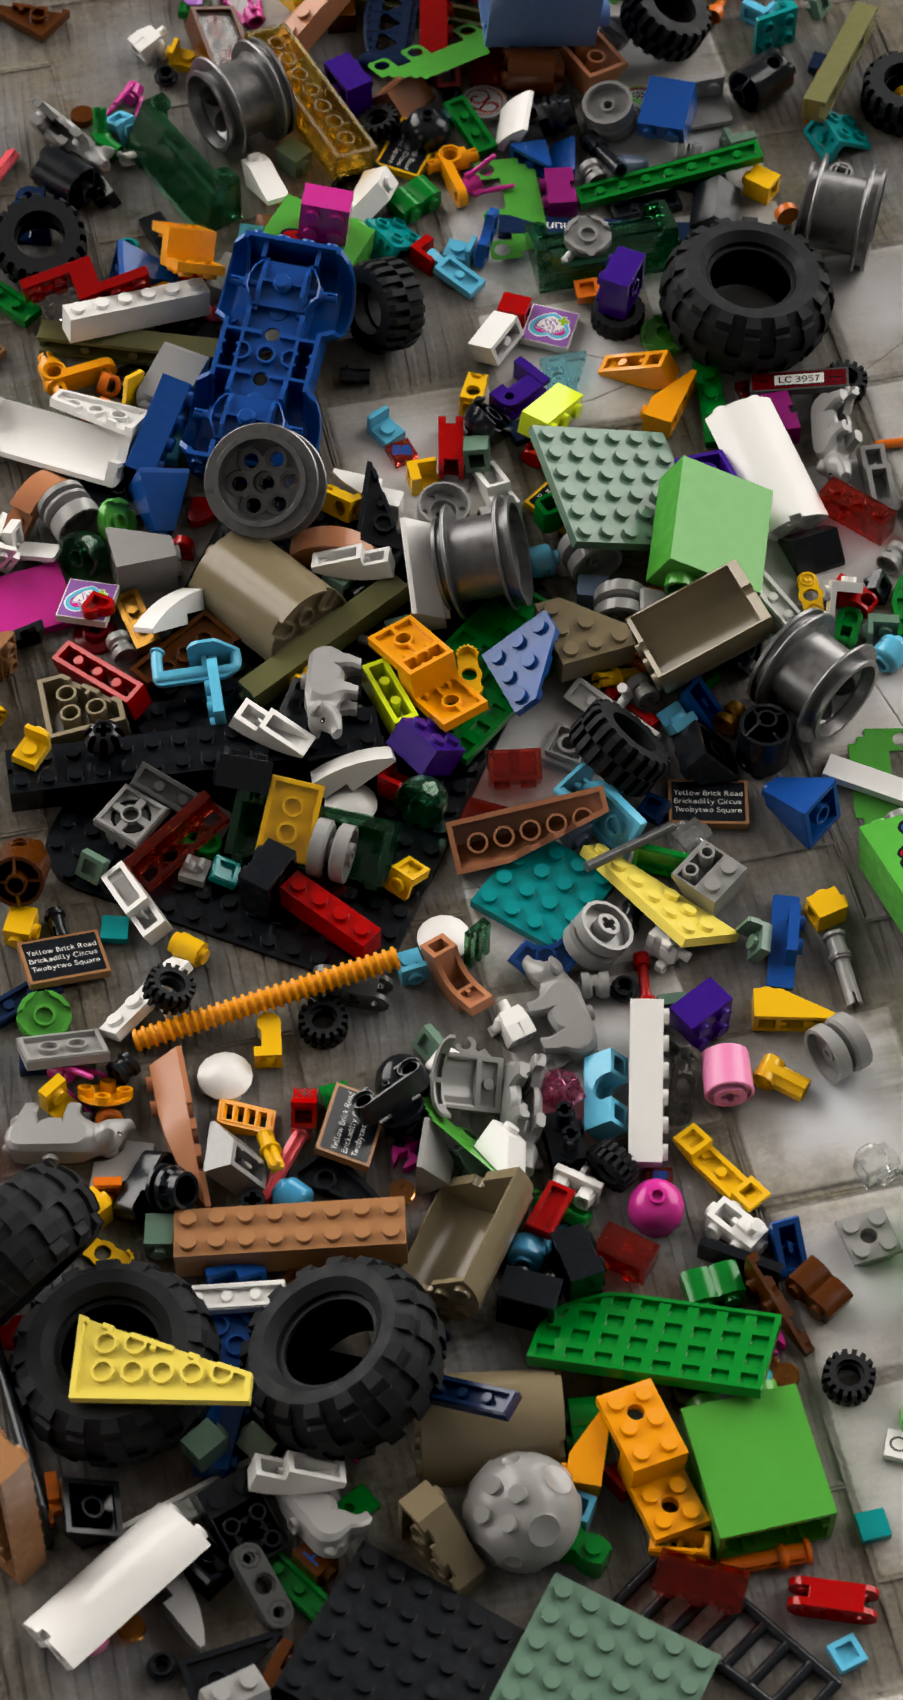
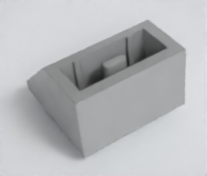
[671,839,747,917]
[203,1121,268,1197]

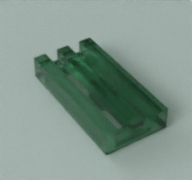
[464,917,491,969]

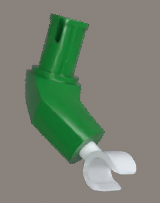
[90,107,137,167]

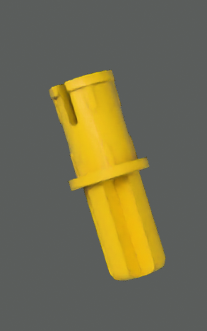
[592,667,641,689]
[256,1128,285,1174]

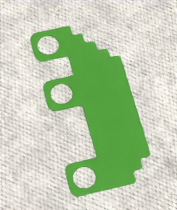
[368,23,491,79]
[474,158,547,260]
[848,728,903,825]
[422,1097,542,1193]

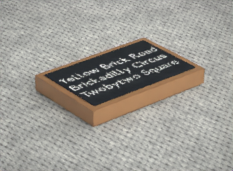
[667,779,749,829]
[17,929,111,991]
[313,1082,382,1172]

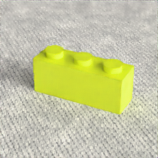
[517,382,583,439]
[361,658,419,735]

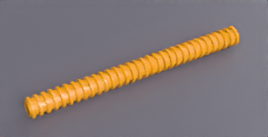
[131,946,401,1053]

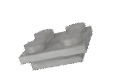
[538,722,584,773]
[835,1207,903,1268]

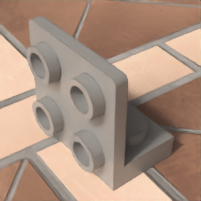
[677,71,733,131]

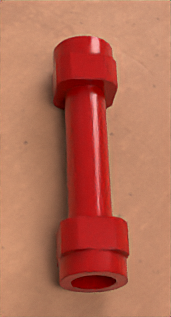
[604,686,660,730]
[632,951,655,999]

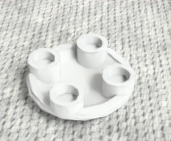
[324,784,378,828]
[417,915,471,956]
[197,1052,253,1102]

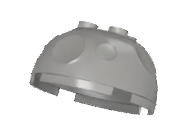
[462,1452,582,1574]

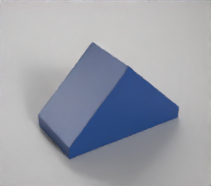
[510,139,552,178]
[679,676,723,731]
[767,1215,807,1278]

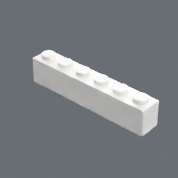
[62,277,210,343]
[628,998,669,1170]

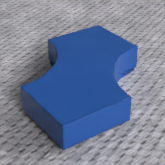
[474,207,500,268]
[507,937,577,978]

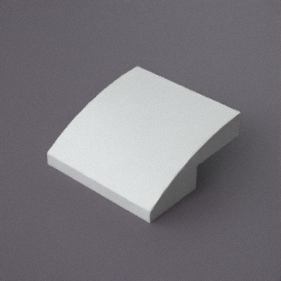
[496,90,534,151]

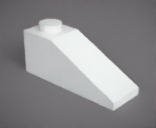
[241,152,289,206]
[351,166,399,222]

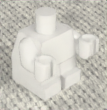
[127,25,168,65]
[643,925,692,974]
[487,999,537,1050]

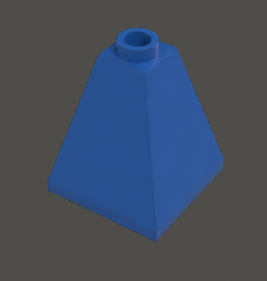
[109,239,178,286]
[128,467,189,536]
[762,777,841,850]

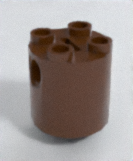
[502,46,565,97]
[0,837,51,907]

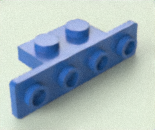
[766,894,805,991]

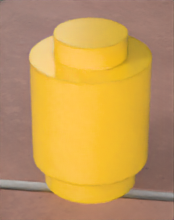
[167,932,210,968]

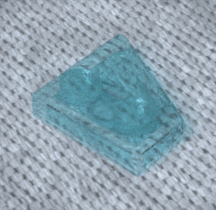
[540,350,586,391]

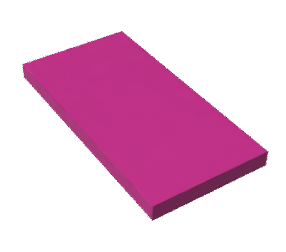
[0,561,79,634]

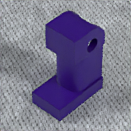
[489,356,550,421]

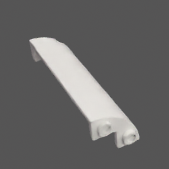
[705,395,829,541]
[0,398,137,488]
[22,1502,211,1671]

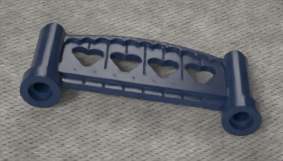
[358,0,420,71]

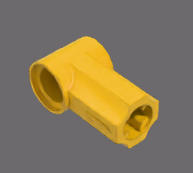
[752,1053,812,1102]

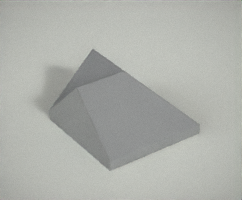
[416,1117,454,1195]

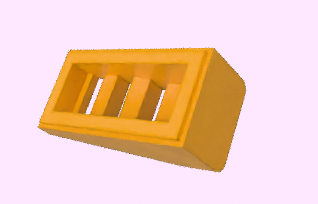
[216,1099,276,1136]
[648,1530,712,1568]

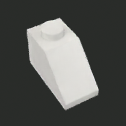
[474,1119,526,1173]

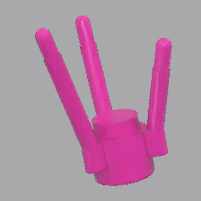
[220,0,266,29]
[107,80,145,124]
[461,154,515,198]
[47,1065,107,1118]

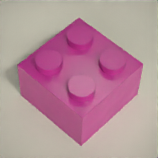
[297,183,354,246]

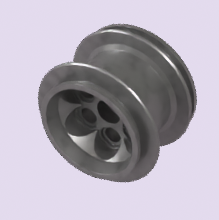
[185,37,297,159]
[794,153,888,272]
[204,423,327,542]
[430,495,534,620]
[747,608,879,743]

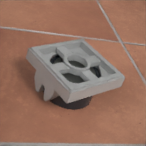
[93,783,169,851]

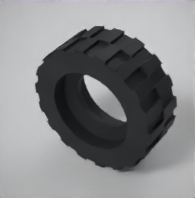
[591,297,645,341]

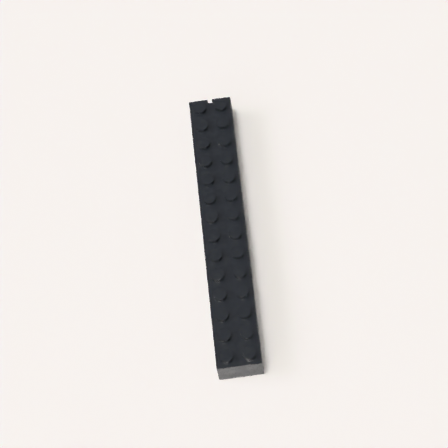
[5,706,383,812]

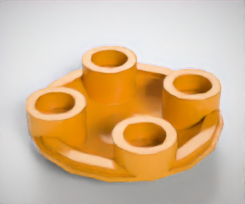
[77,1078,133,1107]

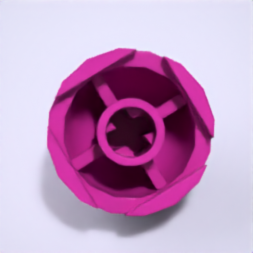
[627,1178,685,1238]

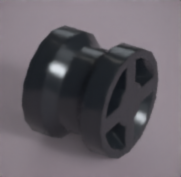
[105,1051,141,1086]

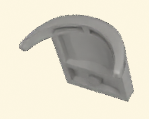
[430,1034,504,1119]

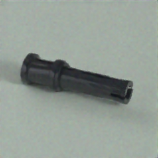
[579,129,628,178]

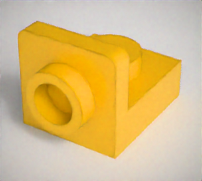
[165,38,196,73]
[11,723,52,772]
[385,855,431,901]
[38,1073,79,1118]

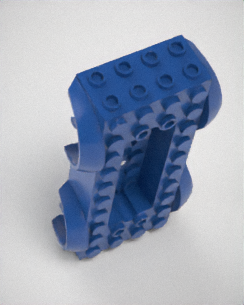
[179,230,356,488]

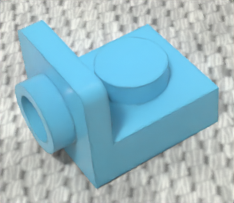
[740,0,776,27]
[107,110,142,146]
[442,235,478,268]
[367,405,405,450]
[656,701,698,736]
[395,947,428,987]

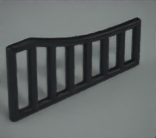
[0,1338,54,1550]
[612,1542,842,1700]

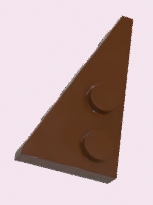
[0,3,70,42]
[742,1251,815,1357]

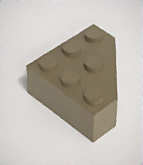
[533,597,636,683]
[37,674,131,745]
[398,1480,485,1597]

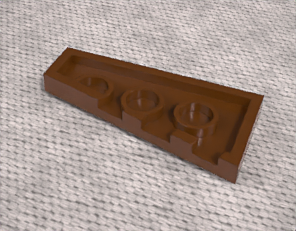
[129,609,241,689]

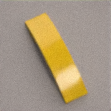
[673,1122,771,1212]

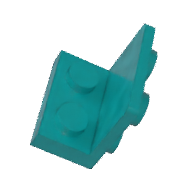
[752,0,798,55]
[803,111,872,163]
[364,217,421,259]

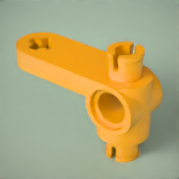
[425,144,479,209]
[37,351,117,395]

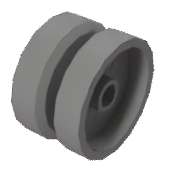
[582,80,637,142]
[557,533,623,584]
[593,578,645,628]
[305,817,359,884]
[563,900,634,971]
[804,1012,873,1084]

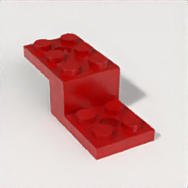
[19,255,151,303]

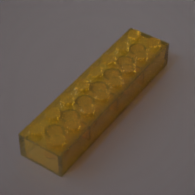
[244,23,378,179]

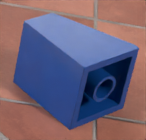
[637,75,698,143]

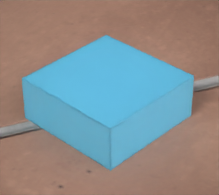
[825,1633,868,1676]

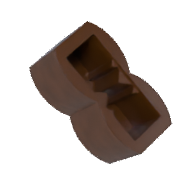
[784,1255,853,1324]

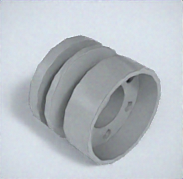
[37,480,99,549]
[416,481,471,523]

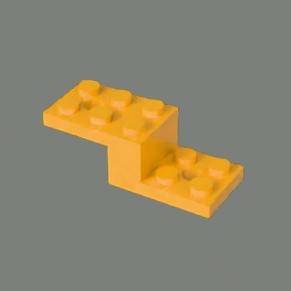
[152,220,226,280]
[367,614,489,733]
[595,1378,710,1546]

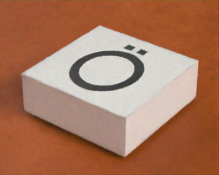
[882,1428,903,1463]

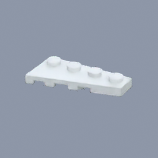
[50,389,147,438]

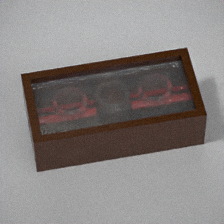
[185,5,247,66]

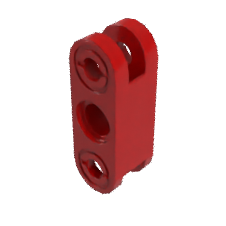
[438,416,464,480]
[786,1576,880,1625]

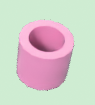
[699,1043,755,1107]

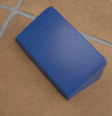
[551,136,576,181]

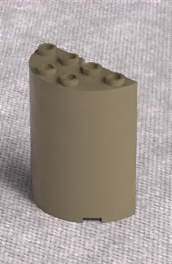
[188,531,347,661]
[625,559,778,694]
[400,1167,534,1322]
[413,1368,566,1487]

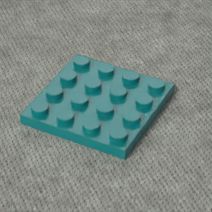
[470,840,616,946]

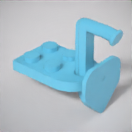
[150,638,242,725]
[553,762,647,860]

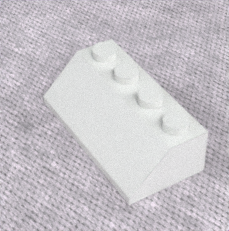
[400,517,451,631]

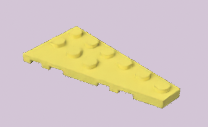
[579,843,740,948]
[68,1314,254,1406]

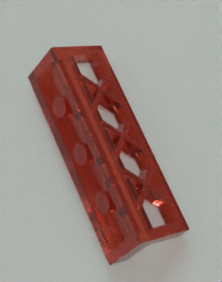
[123,790,231,892]

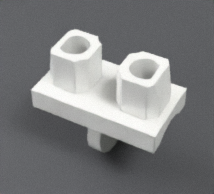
[552,1163,604,1211]

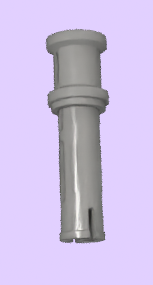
[822,929,864,1010]

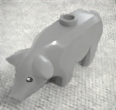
[30,96,115,172]
[811,386,862,484]
[300,646,362,739]
[522,955,599,1072]
[500,1053,547,1177]
[1,1102,137,1166]
[275,1450,373,1559]

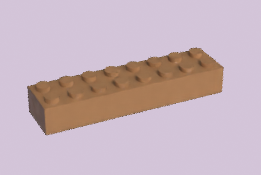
[173,1196,408,1277]
[0,1428,47,1586]

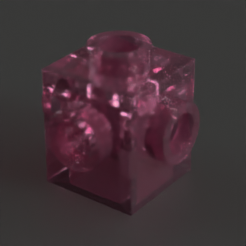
[541,1068,586,1109]

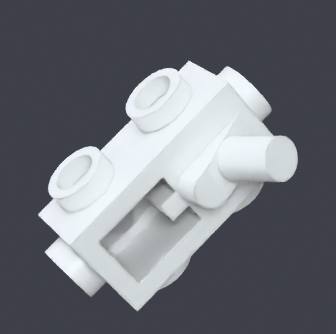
[704,1196,769,1255]

